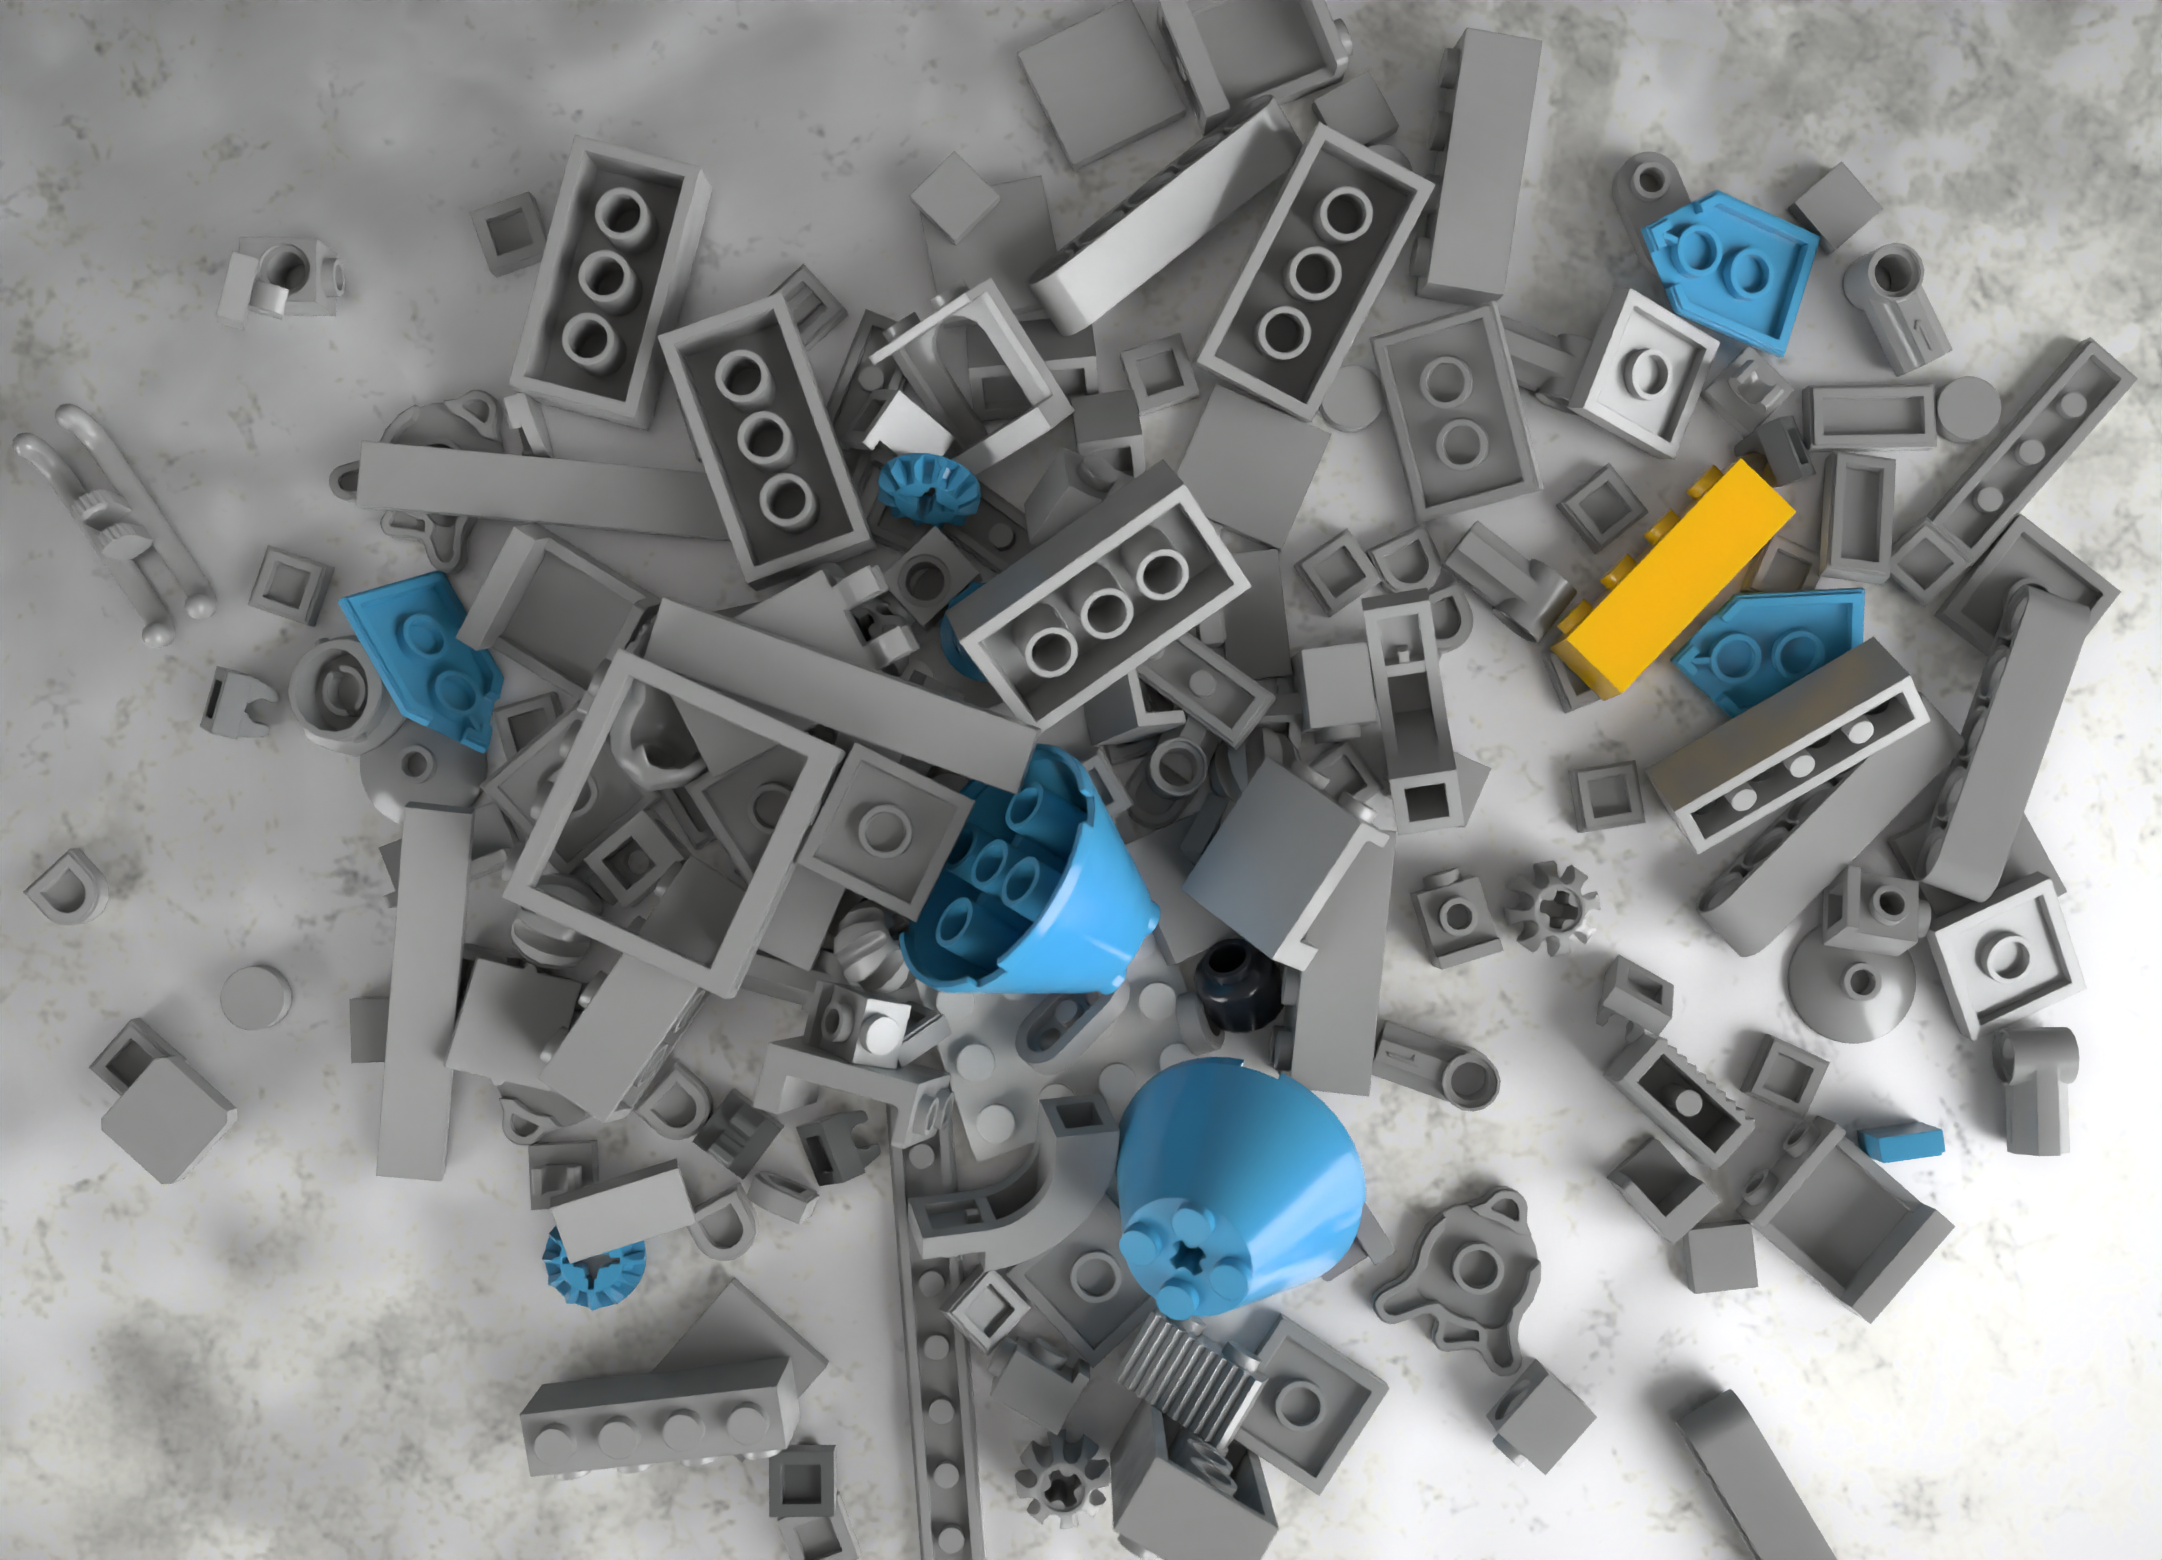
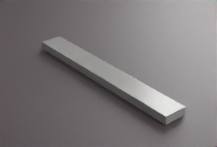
[886,1087,987,1560]

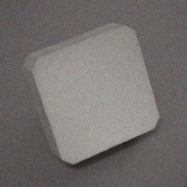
[101,1055,238,1184]

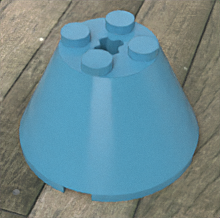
[899,744,1161,995]
[1116,1057,1366,1321]

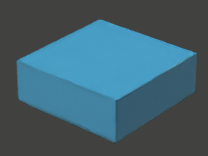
[1857,1121,1946,1163]

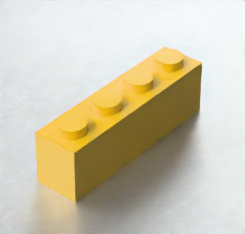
[1550,458,1796,701]

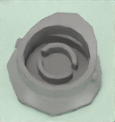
[288,635,407,756]

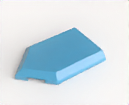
[1640,190,1821,358]
[338,570,504,754]
[1670,587,1865,719]

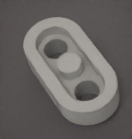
[1612,152,1691,278]
[1015,977,1130,1075]

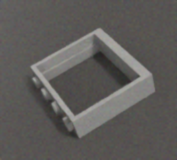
[501,648,848,999]

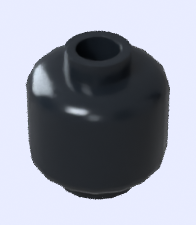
[1194,938,1284,1034]

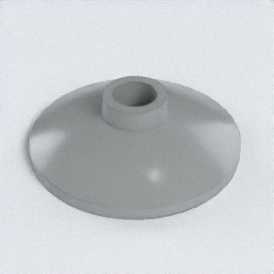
[360,718,488,825]
[1787,923,1916,1044]

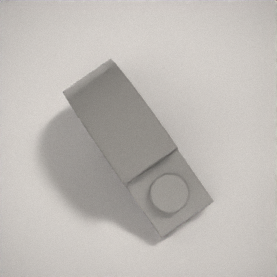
[1361,588,1465,835]
[908,1093,1120,1272]

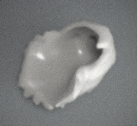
[610,615,708,792]

